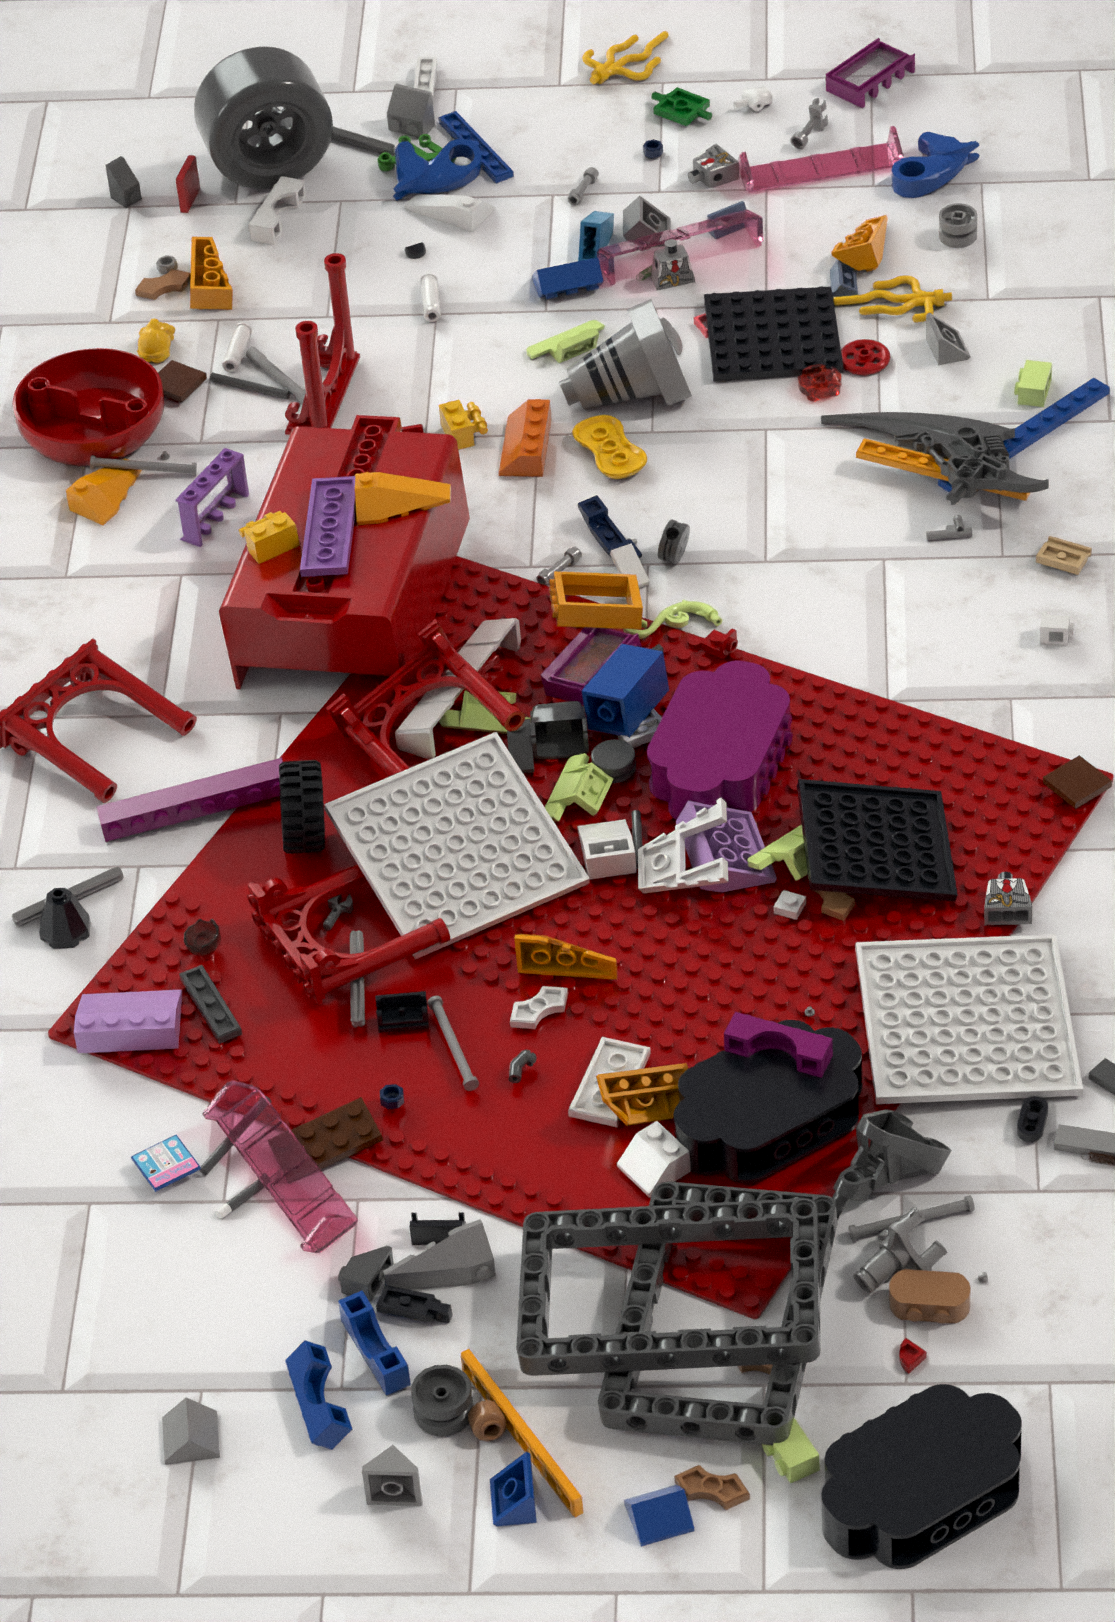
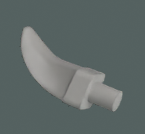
[660,317,682,355]

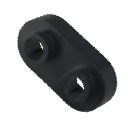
[1017,1096,1048,1142]

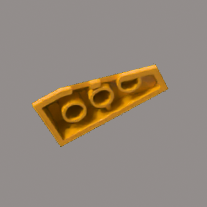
[831,215,888,272]
[66,458,142,525]
[355,472,451,525]
[515,934,617,980]

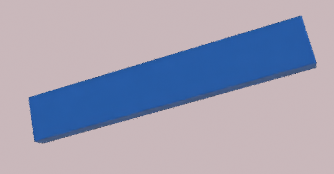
[438,111,514,183]

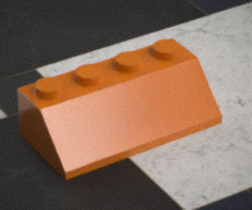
[499,399,552,477]

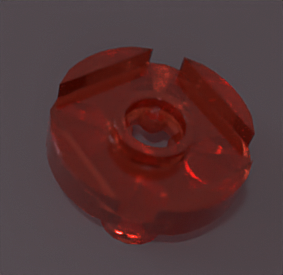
[798,364,842,401]

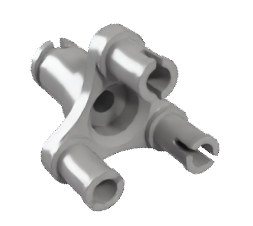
[853,1207,947,1294]

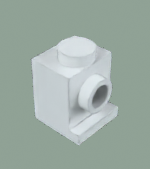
[1040,611,1074,646]

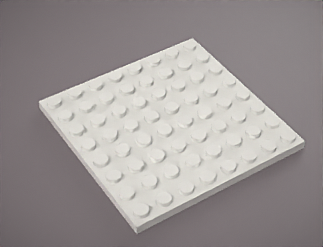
[324,732,590,959]
[855,934,1083,1104]

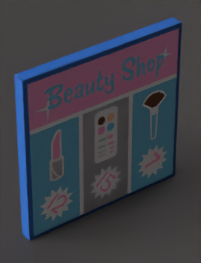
[131,1134,201,1192]

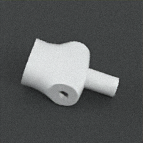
[733,86,773,112]

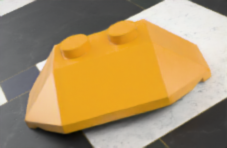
[596,1063,688,1126]

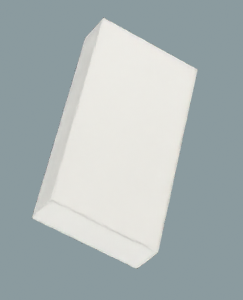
[610,543,650,588]

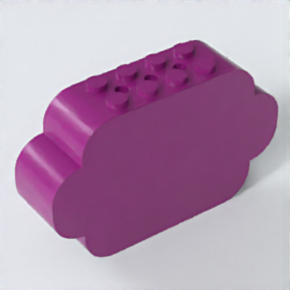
[647,661,793,820]

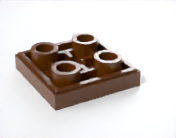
[158,360,207,403]
[1043,755,1112,809]

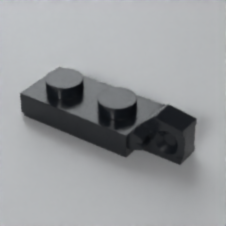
[376,1285,453,1323]

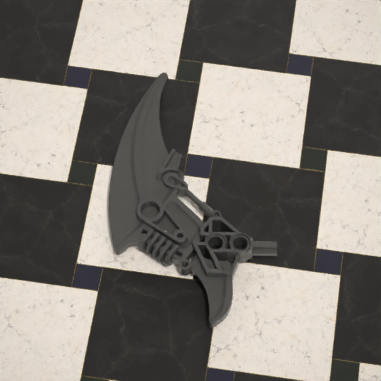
[821,412,1049,505]

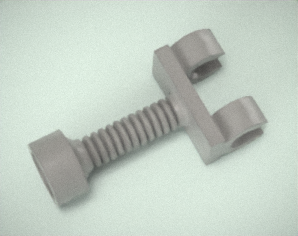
[790,98,828,149]

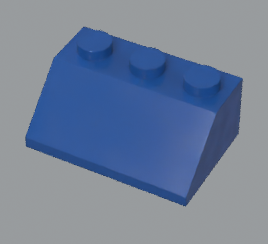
[532,257,604,300]

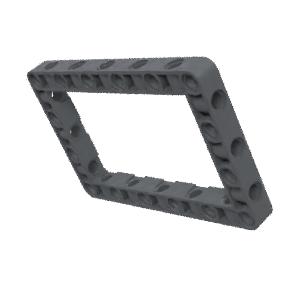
[598,1181,838,1445]
[516,1198,821,1376]

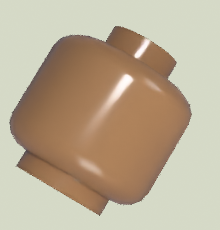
[468,1400,507,1442]

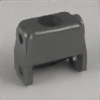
[530,701,589,759]

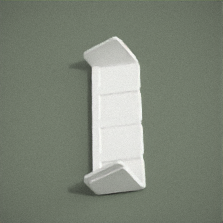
[395,618,521,760]

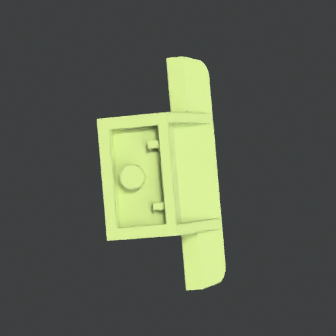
[526,320,605,363]
[439,691,531,734]
[545,753,613,822]
[747,825,808,881]

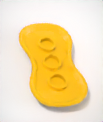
[572,415,647,479]

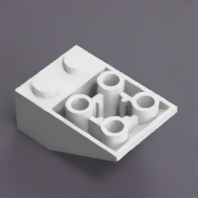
[577,819,637,879]

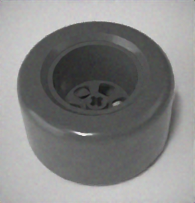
[194,47,333,189]

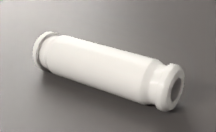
[420,273,441,322]
[222,322,252,373]

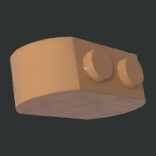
[889,1269,971,1324]

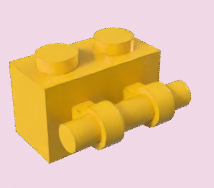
[439,400,488,450]
[238,511,300,564]

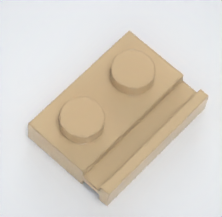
[1036,536,1092,575]

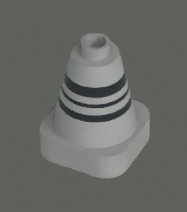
[559,299,692,409]

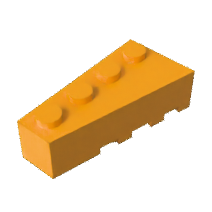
[190,237,233,310]

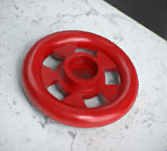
[841,339,890,375]

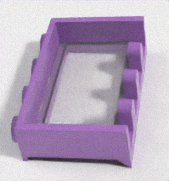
[175,448,249,547]

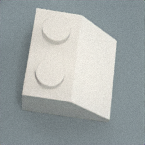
[617,1121,691,1197]

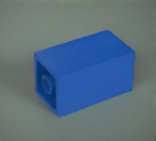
[582,644,669,738]

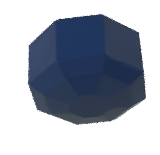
[643,139,663,158]
[379,1084,405,1110]

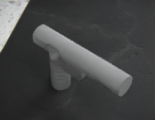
[926,515,972,541]

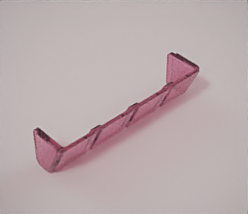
[738,126,904,193]
[597,210,763,285]
[202,1081,358,1253]

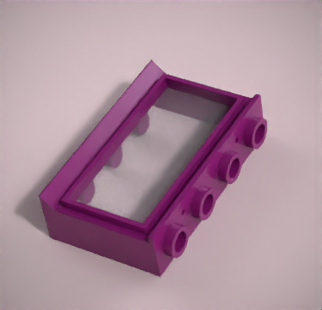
[825,38,915,109]
[541,627,642,705]

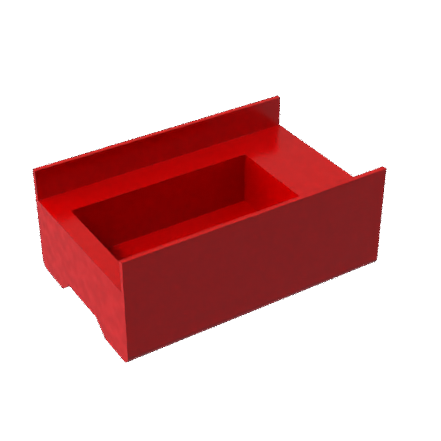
[219,415,470,689]

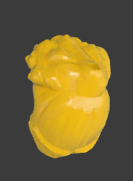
[137,318,175,363]

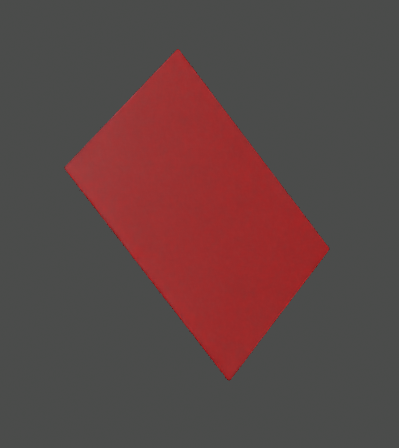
[48,556,1114,1319]

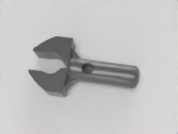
[323,894,354,931]

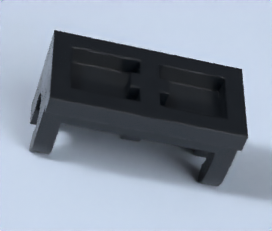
[375,991,429,1033]
[410,1212,466,1245]

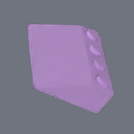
[676,801,777,892]
[74,990,182,1053]

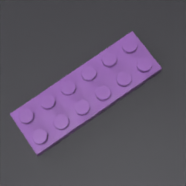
[300,476,356,577]

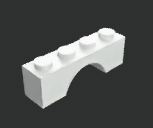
[248,176,306,245]

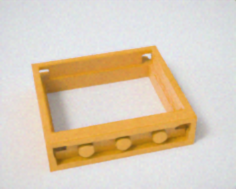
[549,571,643,629]

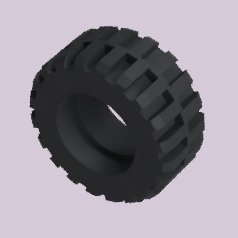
[279,760,325,854]

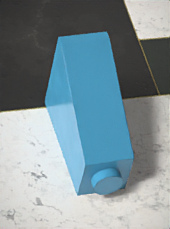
[578,211,614,263]

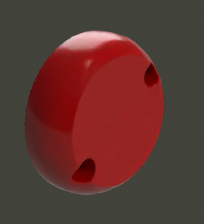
[12,348,164,466]

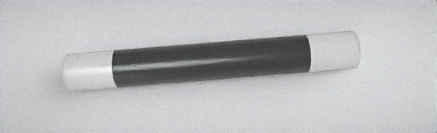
[215,1167,281,1219]

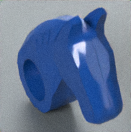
[891,132,980,198]
[393,138,482,200]

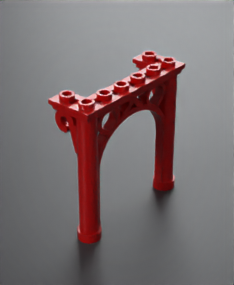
[285,253,360,435]
[326,619,525,777]
[0,638,197,803]
[247,864,450,1005]

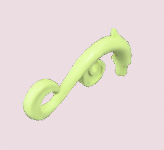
[623,600,722,639]

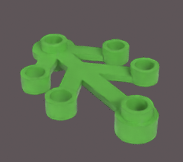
[377,134,457,171]

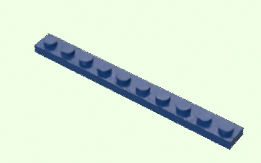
[938,378,1110,493]

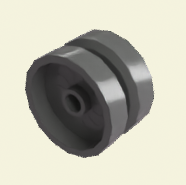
[411,1365,473,1436]

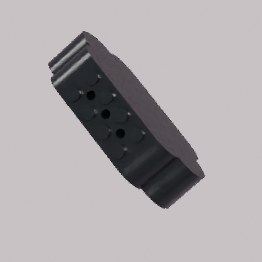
[674,1020,862,1184]
[821,1384,1022,1569]

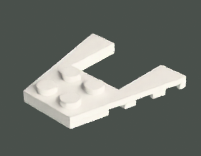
[638,798,728,893]

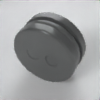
[658,519,690,564]
[591,739,636,783]

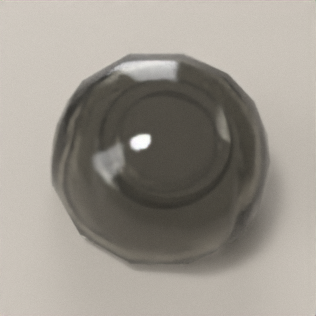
[184,919,221,956]

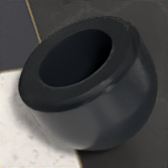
[404,242,426,259]

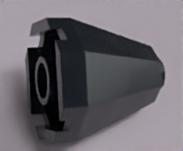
[39,888,91,949]

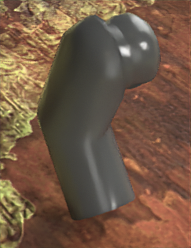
[509,1049,537,1083]

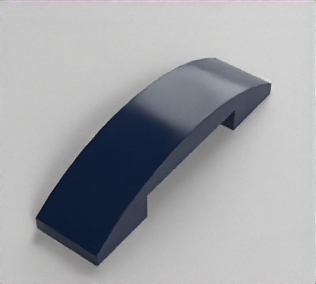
[578,495,642,558]

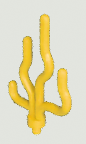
[582,31,669,84]
[833,275,952,322]

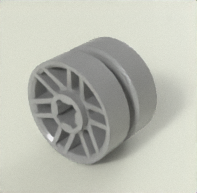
[939,203,977,248]

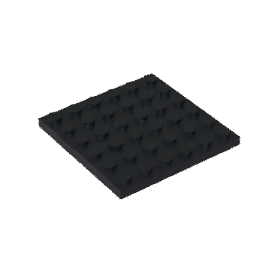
[704,286,843,381]
[797,779,958,902]

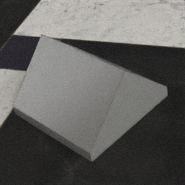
[926,313,971,365]
[162,1397,220,1464]
[362,1445,423,1506]

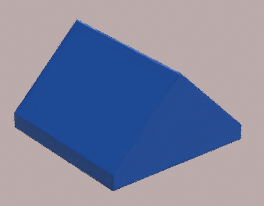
[490,1452,537,1527]
[624,1485,695,1547]

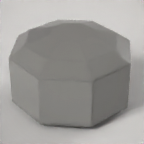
[156,255,178,274]

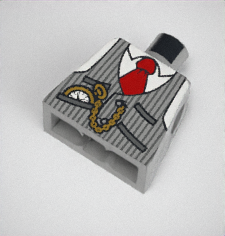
[688,144,740,188]
[651,239,695,291]
[984,872,1032,925]

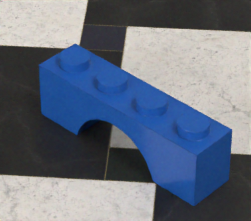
[338,1291,411,1396]
[285,1340,353,1450]

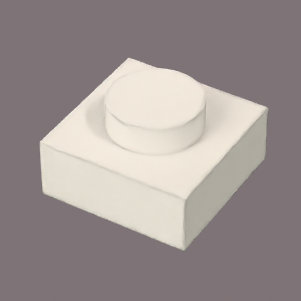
[774,890,806,920]

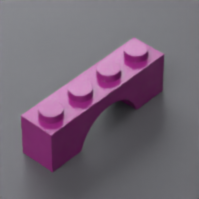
[724,1012,833,1078]

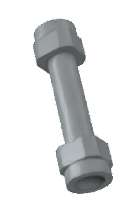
[567,167,599,205]
[536,546,582,586]

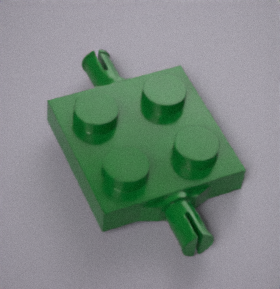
[651,87,712,126]

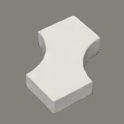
[510,986,568,1029]

